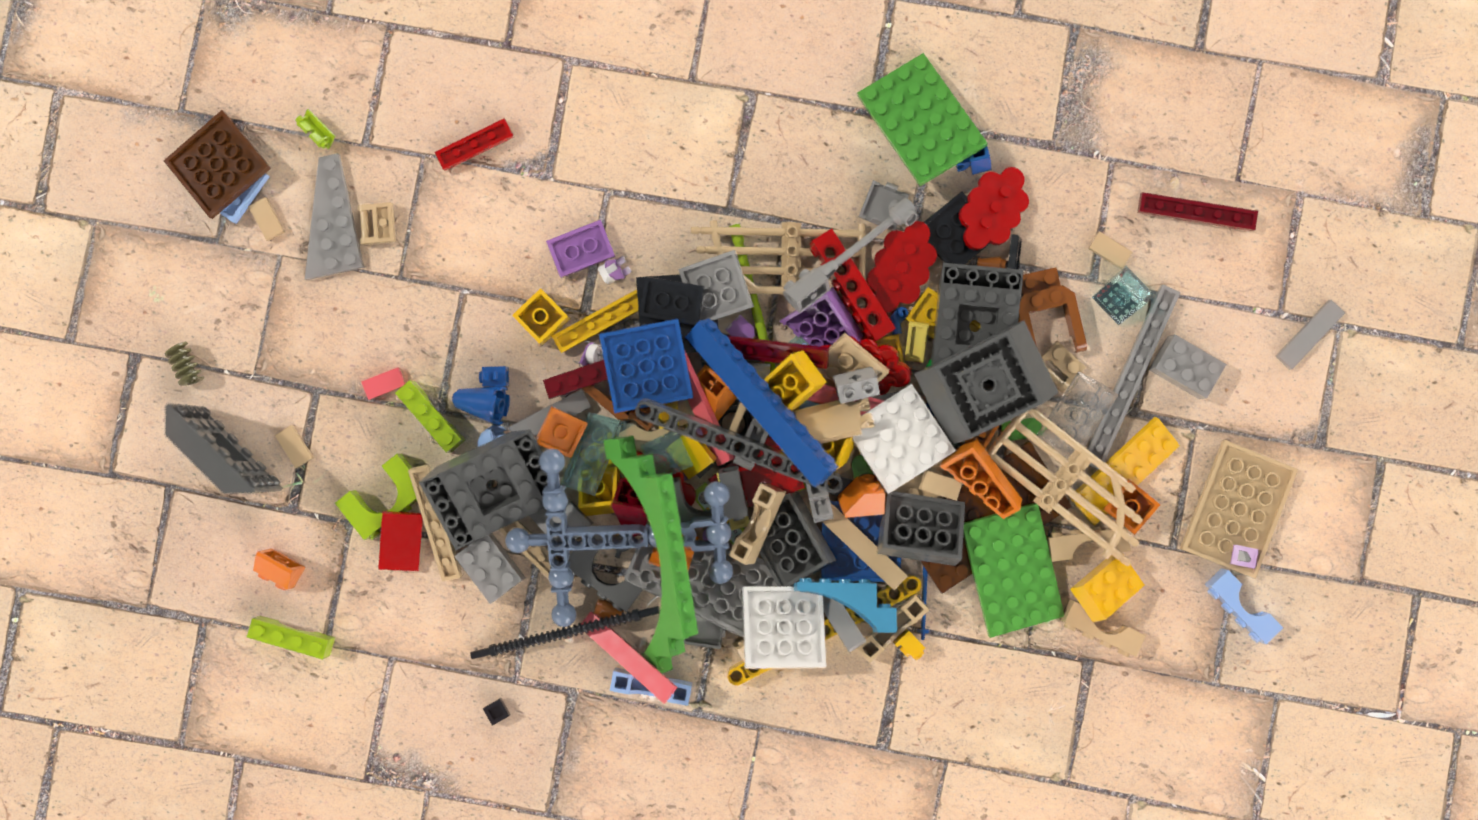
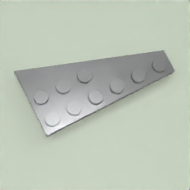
[305,153,364,280]

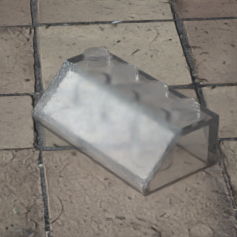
[1037,372,1118,459]

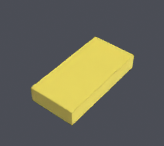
[904,321,929,363]

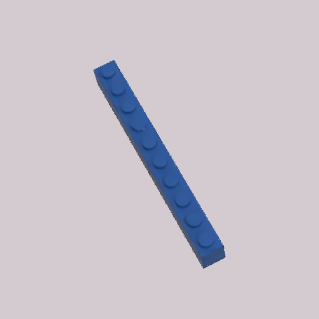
[685,319,838,487]

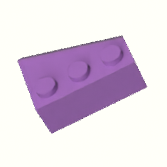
[780,287,864,346]

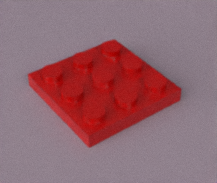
[732,437,805,507]

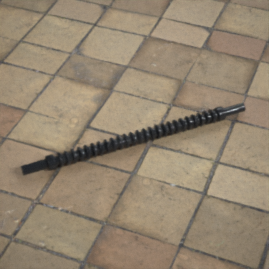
[470,606,660,659]

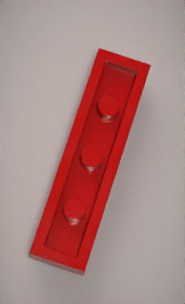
[435,118,514,171]

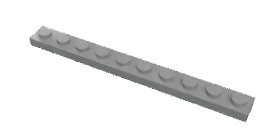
[1087,284,1181,470]

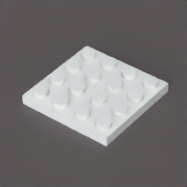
[853,384,956,494]
[742,587,826,669]

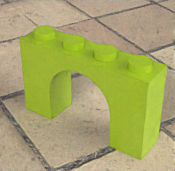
[335,454,418,540]

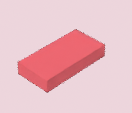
[361,367,405,400]

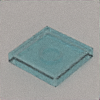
[640,431,693,475]

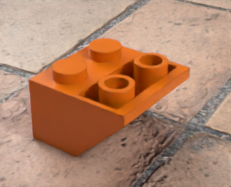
[697,364,737,421]

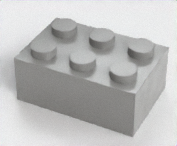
[1148,335,1227,399]
[454,533,525,604]

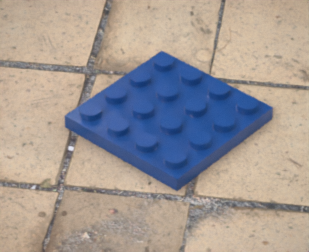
[599,319,694,413]
[821,501,901,582]

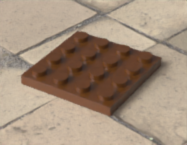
[163,110,271,219]

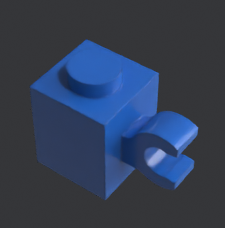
[956,146,992,175]
[479,366,509,387]

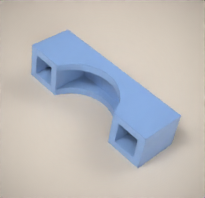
[1205,568,1283,644]
[610,667,693,706]

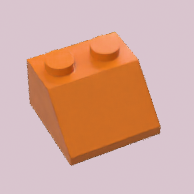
[837,474,885,518]
[253,548,305,590]

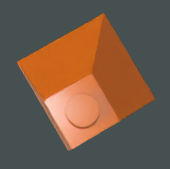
[1103,479,1161,535]

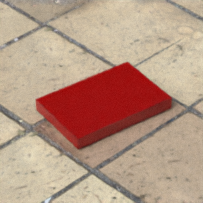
[378,511,423,571]

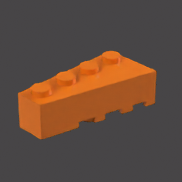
[940,438,1022,519]

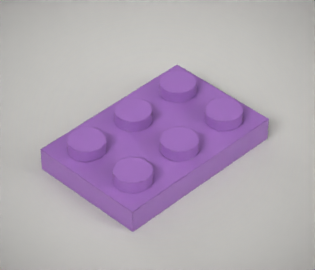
[546,219,615,278]

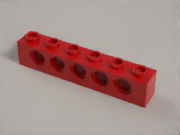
[810,228,896,341]

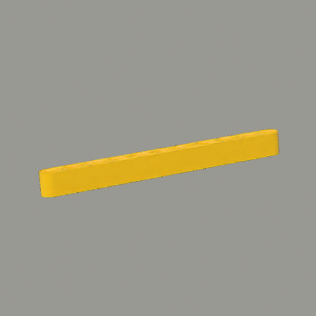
[727,574,921,686]

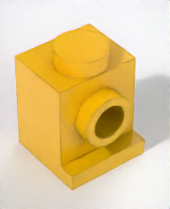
[893,628,925,660]

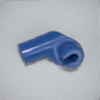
[890,307,908,335]

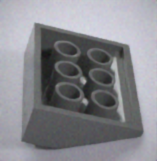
[877,491,965,566]
[749,492,837,587]

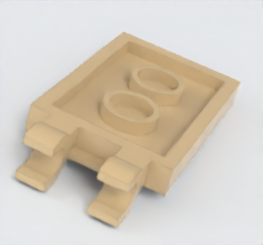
[795,398,875,444]

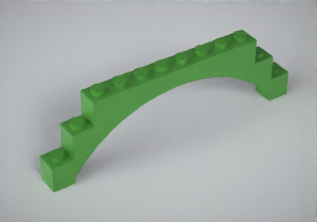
[603,435,698,674]

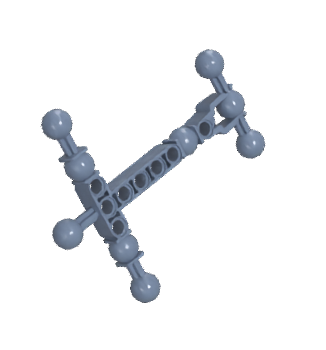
[505,449,733,627]

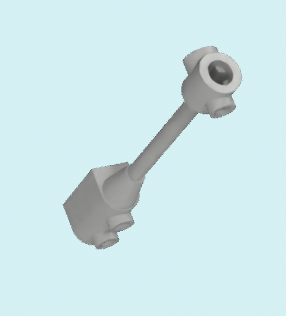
[783,198,918,313]

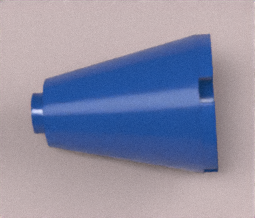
[452,386,510,426]

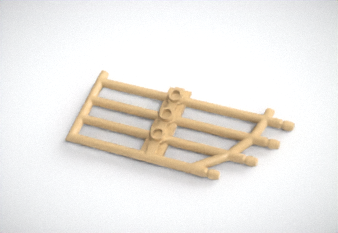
[691,220,866,295]
[987,408,1143,566]

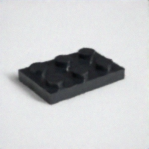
[639,276,705,325]

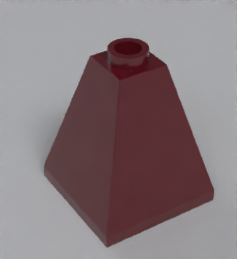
[611,478,648,537]

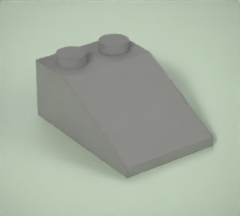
[529,497,594,542]

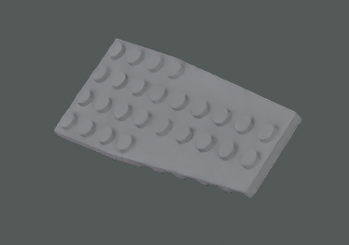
[625,525,815,637]

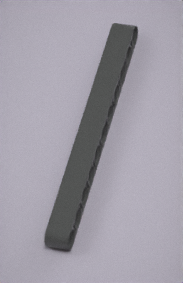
[636,398,843,493]

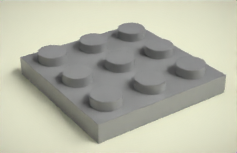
[678,250,754,321]

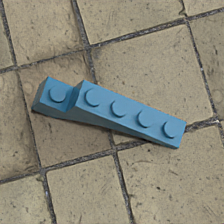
[794,578,897,633]

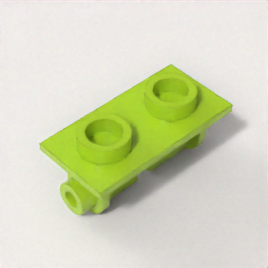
[295,109,335,150]

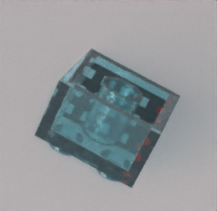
[1092,266,1153,325]

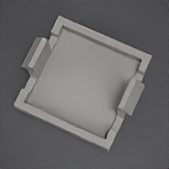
[858,180,909,231]
[683,615,726,649]

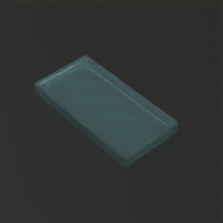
[560,412,623,496]

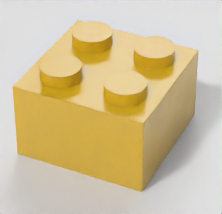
[512,288,571,346]

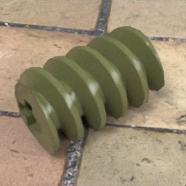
[165,341,204,386]

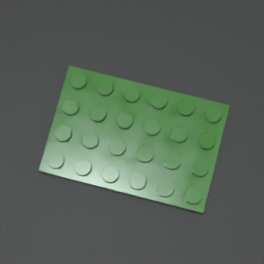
[857,53,988,186]
[963,503,1064,638]

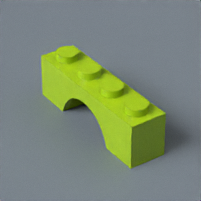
[395,380,465,453]
[247,615,335,660]

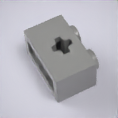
[833,366,880,404]

